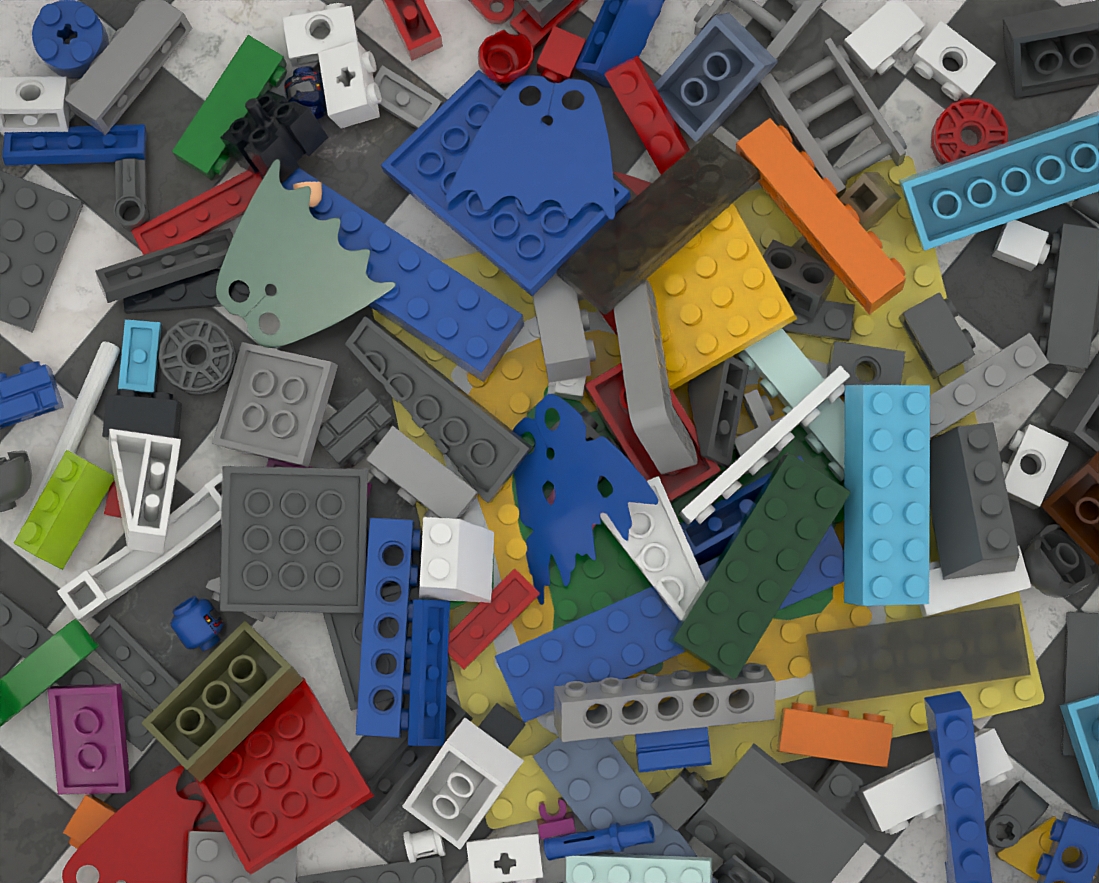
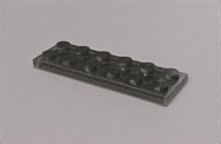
[556,133,761,315]
[805,604,1031,706]

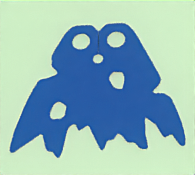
[513,394,658,605]

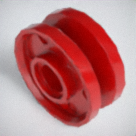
[931,99,1008,165]

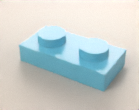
[118,320,162,394]

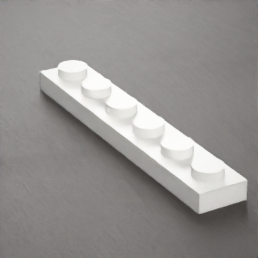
[679,365,850,525]

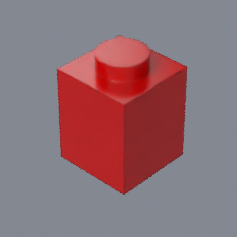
[537,26,586,84]

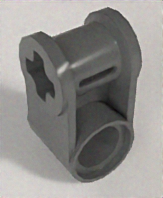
[985,780,1049,848]

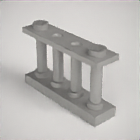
[694,0,827,61]
[757,38,907,199]

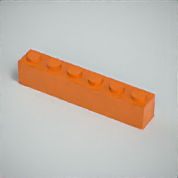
[735,118,906,315]

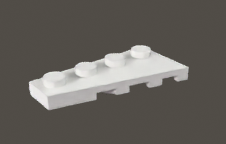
[600,476,705,621]

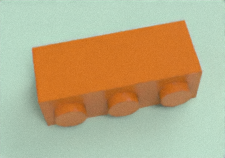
[777,702,893,768]

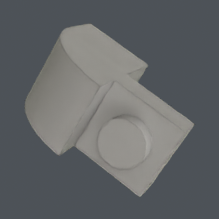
[733,389,785,475]

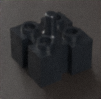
[220,90,328,184]

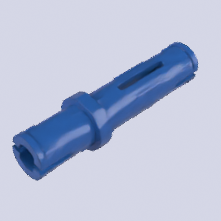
[544,820,655,861]

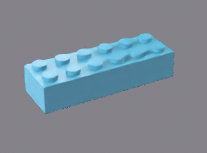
[899,111,1099,251]
[844,385,930,606]

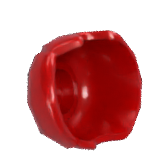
[478,30,534,84]

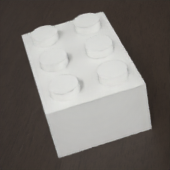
[402,718,524,849]

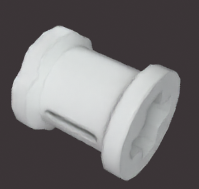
[403,829,446,863]

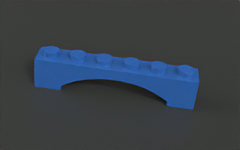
[924,691,992,883]

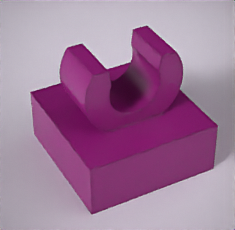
[537,797,576,839]

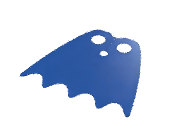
[445,75,615,220]

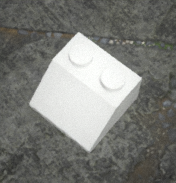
[419,517,494,603]

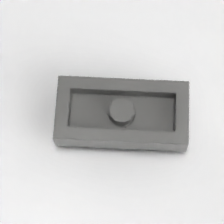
[374,65,442,129]

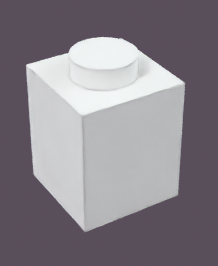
[992,220,1051,271]

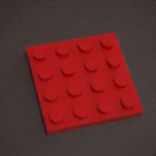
[194,677,374,875]

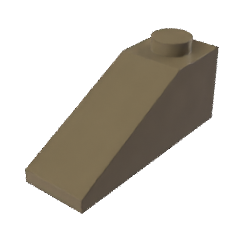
[792,172,901,262]

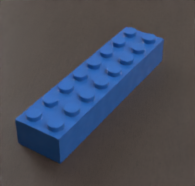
[282,167,524,382]

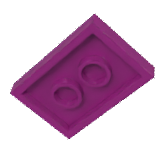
[48,684,131,795]

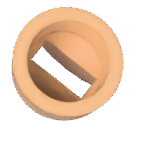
[293,182,322,207]

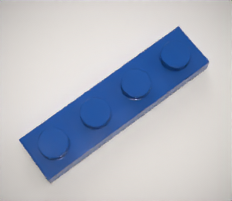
[2,124,147,165]
[408,599,450,746]

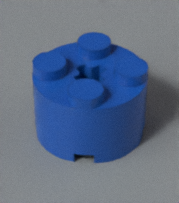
[32,0,109,79]

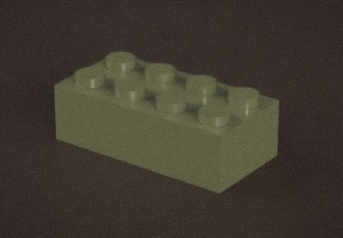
[141,621,304,782]

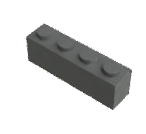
[1037,224,1099,373]

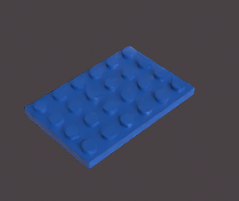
[381,70,631,296]

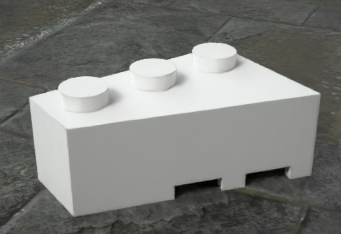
[108,429,181,554]

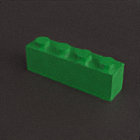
[172,35,287,181]

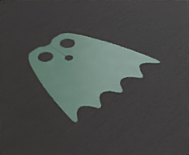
[216,159,396,348]

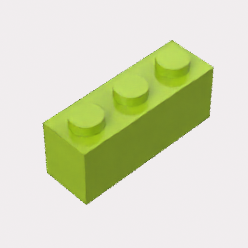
[14,450,114,570]

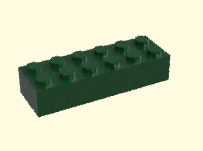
[668,453,851,680]

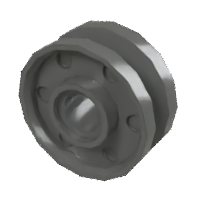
[158,318,237,396]

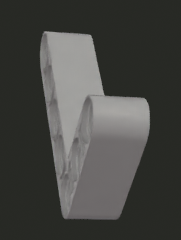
[612,279,697,475]

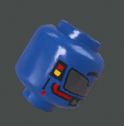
[170,596,224,651]

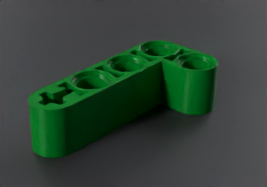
[0,618,99,727]

